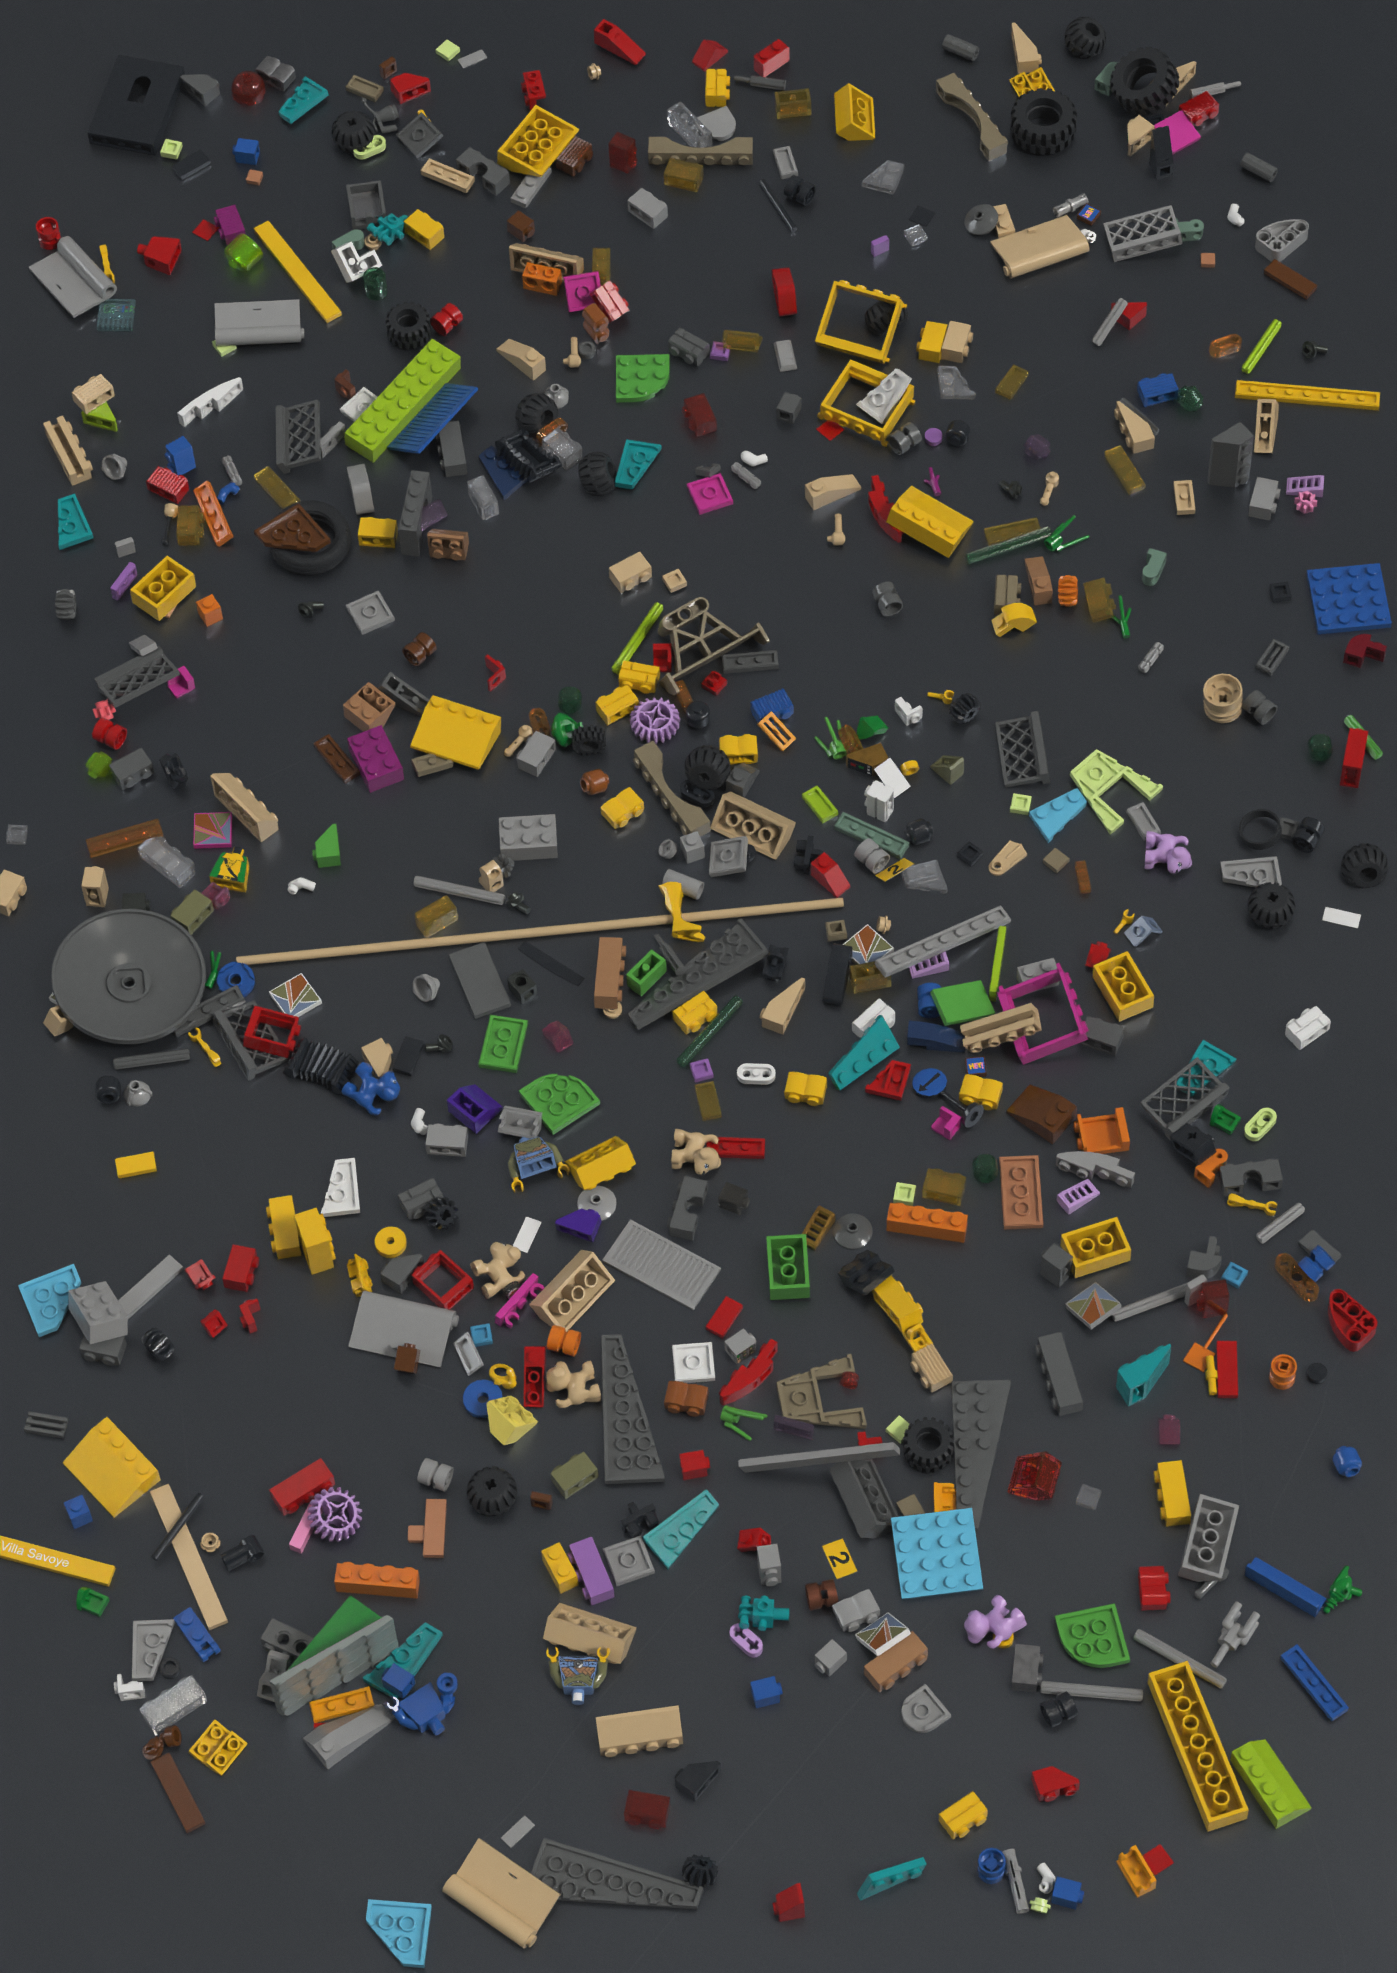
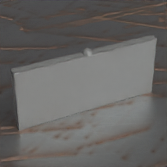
[458,49,487,69]
[501,1815,535,1848]

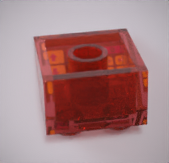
[1007,1451,1062,1501]

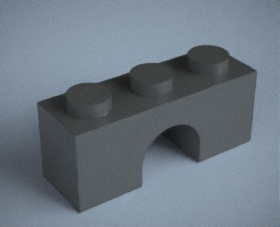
[456,147,510,196]
[1219,1159,1283,1196]
[667,1176,708,1241]

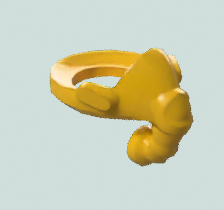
[489,1364,517,1389]

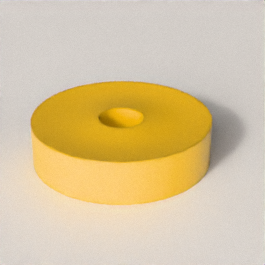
[375,1227,407,1258]

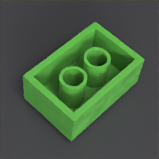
[766,1234,810,1300]

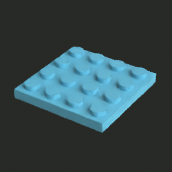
[891,1508,983,1600]

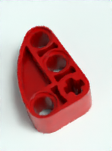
[771,267,797,317]
[1328,1289,1378,1352]

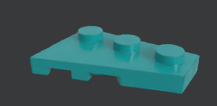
[615,439,662,489]
[58,493,93,550]
[1177,1040,1237,1097]
[857,1857,927,1901]

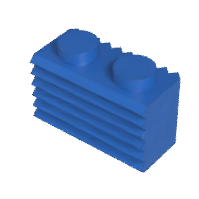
[1137,373,1179,407]
[164,436,196,475]
[750,688,794,726]

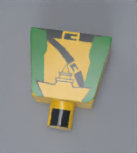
[209,847,249,893]

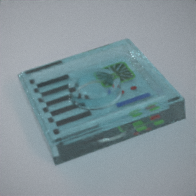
[97,299,136,331]

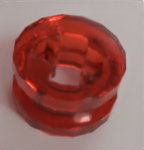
[840,1371,860,1389]

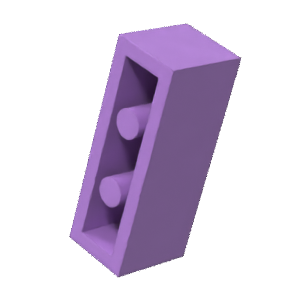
[567,1537,614,1606]

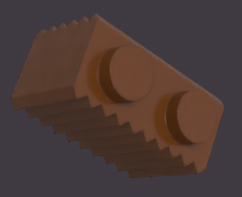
[555,136,593,177]

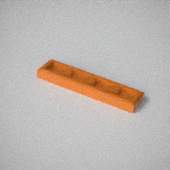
[193,480,233,547]

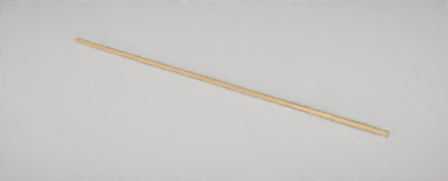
[236,898,844,965]

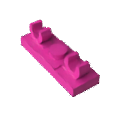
[495,1273,544,1328]

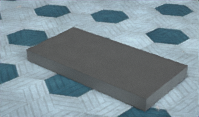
[449,942,511,1019]

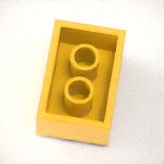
[130,556,196,621]
[1092,951,1154,1022]
[294,1207,336,1275]
[1060,1217,1131,1278]

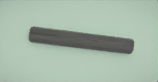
[113,1049,190,1069]

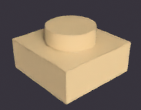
[662,569,687,593]

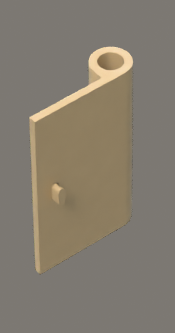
[990,215,1089,279]
[442,1838,561,1949]

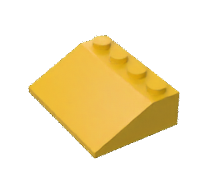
[497,105,579,177]
[886,486,974,558]
[410,695,501,770]
[63,1417,161,1518]

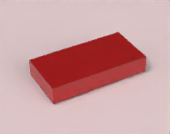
[706,1296,743,1339]

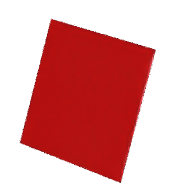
[192,219,219,241]
[816,420,845,441]
[1142,1844,1174,1875]

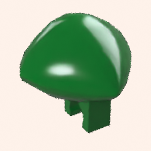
[551,713,583,747]

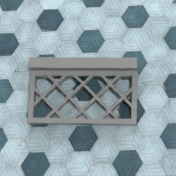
[1103,205,1183,262]

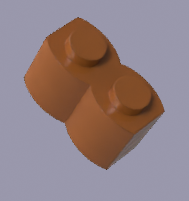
[582,303,609,344]
[664,1381,709,1417]

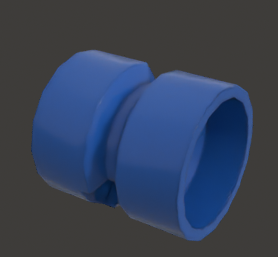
[917,983,942,1018]
[1298,1245,1336,1282]
[977,1848,1006,1884]

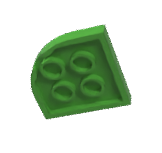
[616,354,670,403]
[519,1074,600,1135]
[1055,1603,1130,1668]

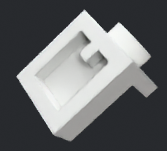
[895,697,923,726]
[114,1674,146,1701]

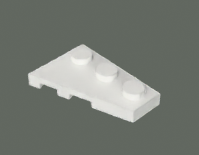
[856,369,912,424]
[321,1158,360,1217]

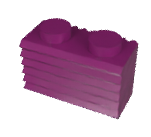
[213,204,246,245]

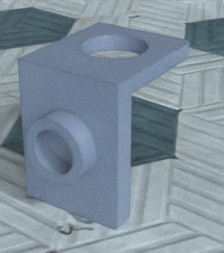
[1124,916,1163,947]

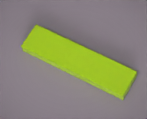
[989,926,1006,1002]

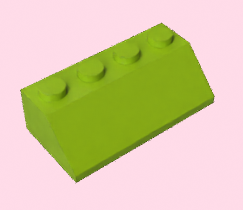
[1230,1739,1312,1829]

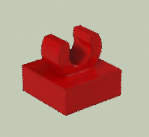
[701,671,727,696]
[200,1309,228,1338]

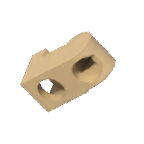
[479,860,504,892]

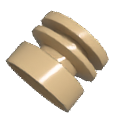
[1203,673,1243,723]

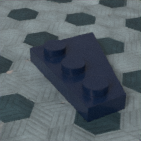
[479,445,529,500]

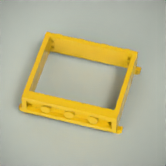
[815,280,907,364]
[817,359,915,447]

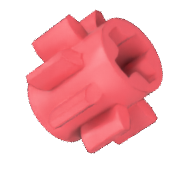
[92,699,116,720]

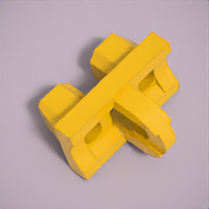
[899,1324,933,1353]

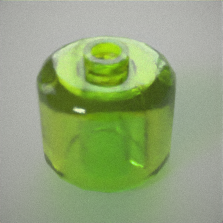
[224,233,263,273]

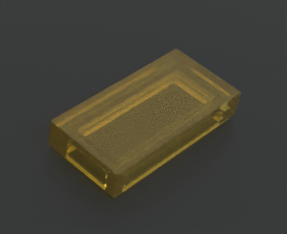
[995,364,1029,400]
[695,1081,722,1121]

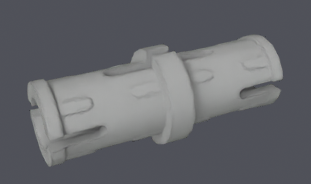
[1053,193,1088,218]

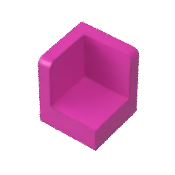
[166,666,195,698]
[931,1106,961,1140]

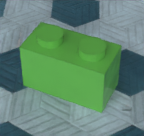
[626,949,667,997]

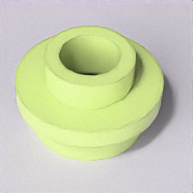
[1029,1897,1051,1914]

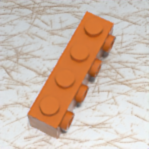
[886,1202,968,1243]
[334,1562,420,1599]

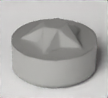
[658,839,677,859]

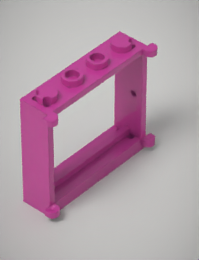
[997,962,1089,1065]

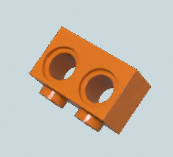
[522,262,562,296]

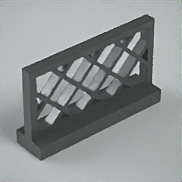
[276,399,321,474]
[94,646,180,708]
[995,711,1050,788]
[213,1000,290,1081]
[1140,1057,1230,1140]

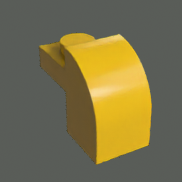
[991,603,1037,637]

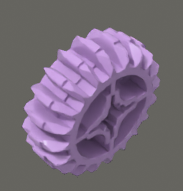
[630,697,680,744]
[307,1487,362,1542]

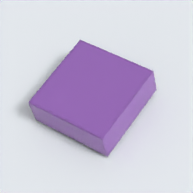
[871,235,889,257]
[710,341,731,361]
[690,1058,714,1083]

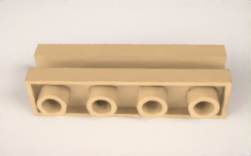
[43,416,93,486]
[960,1003,1042,1053]

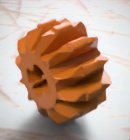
[1058,575,1078,606]

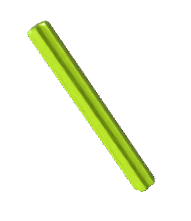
[612,602,663,675]

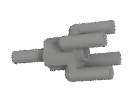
[1210,1601,1260,1668]

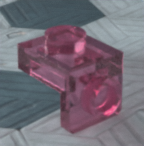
[201,882,230,910]
[542,1020,574,1053]
[1159,1414,1180,1444]

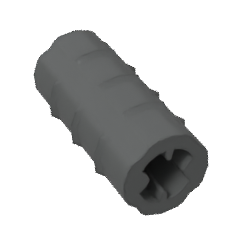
[942,34,979,61]
[1240,152,1278,182]

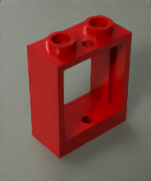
[1340,728,1368,788]
[243,1006,301,1058]
[412,1250,474,1310]

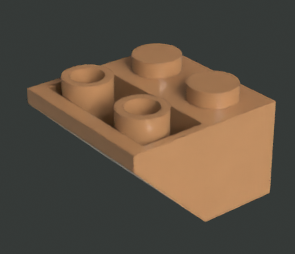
[427,529,469,560]
[343,682,395,732]

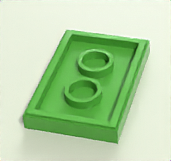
[930,980,995,1026]
[478,1015,528,1073]

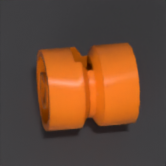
[547,1325,581,1357]
[1269,1354,1297,1390]

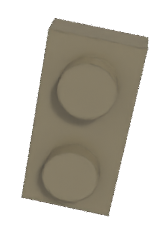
[411,754,453,777]

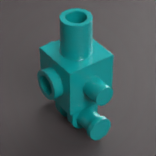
[367,213,408,246]
[738,1595,789,1631]

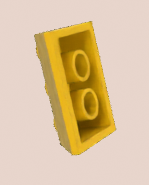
[834,83,875,141]
[564,1136,636,1190]

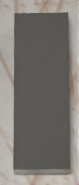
[722,650,779,674]

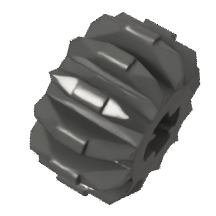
[55,589,77,620]

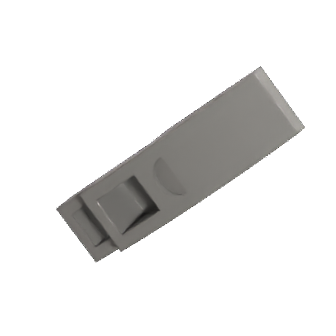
[1056,1151,1135,1188]

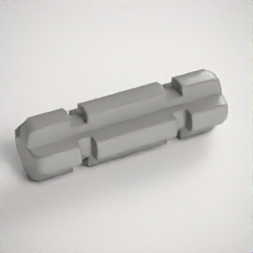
[222,455,242,485]
[731,462,761,489]
[1138,642,1164,673]

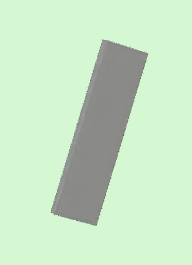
[118,1255,184,1319]

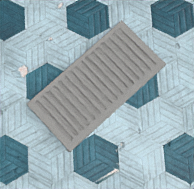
[602,1219,721,1310]

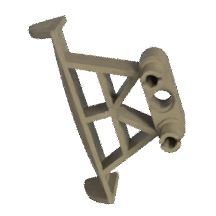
[658,597,770,695]

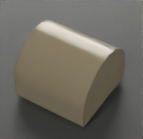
[825,920,847,942]

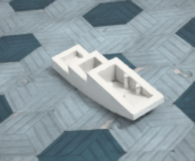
[178,377,243,427]

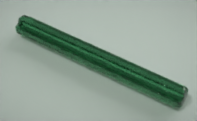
[966,526,1052,564]
[677,995,743,1067]

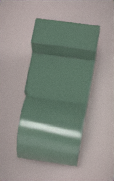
[1094,62,1118,96]
[1169,218,1204,242]
[332,229,365,250]
[1142,548,1167,586]

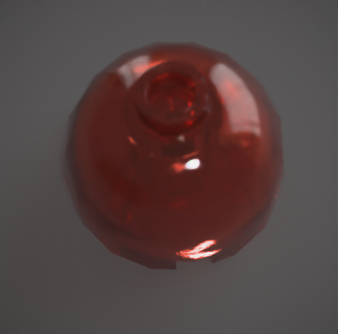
[231,71,266,105]

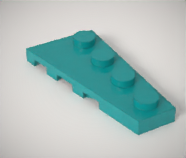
[828,1015,900,1090]
[363,1622,443,1700]

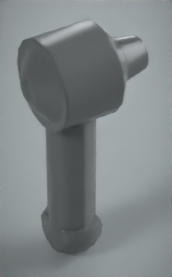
[1194,1567,1230,1599]

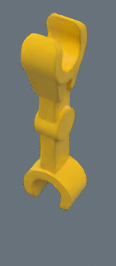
[99,244,115,283]
[188,1027,222,1067]
[1227,1193,1277,1216]

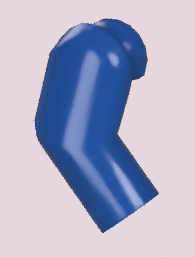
[217,482,240,505]

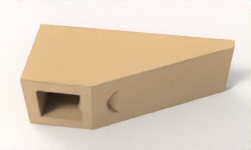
[1114,401,1155,454]

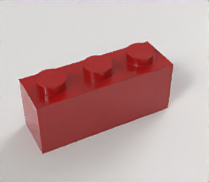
[269,1458,335,1516]

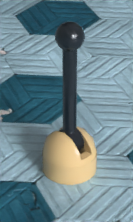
[161,503,179,545]

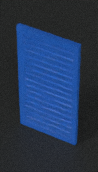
[387,383,478,454]

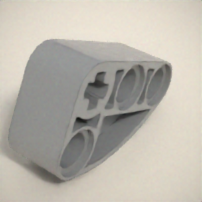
[1255,219,1309,262]
[347,464,374,515]

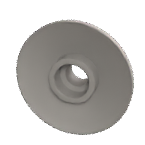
[577,1186,617,1221]

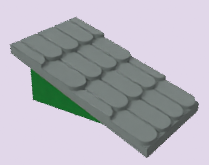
[269,1595,399,1716]

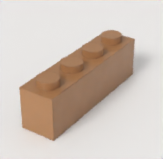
[594,937,626,1009]

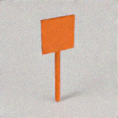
[1183,1314,1228,1373]

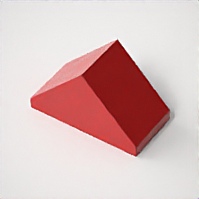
[692,39,728,72]
[1111,302,1147,330]

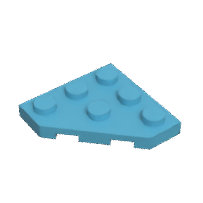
[18,1264,81,1337]
[366,1899,432,1968]

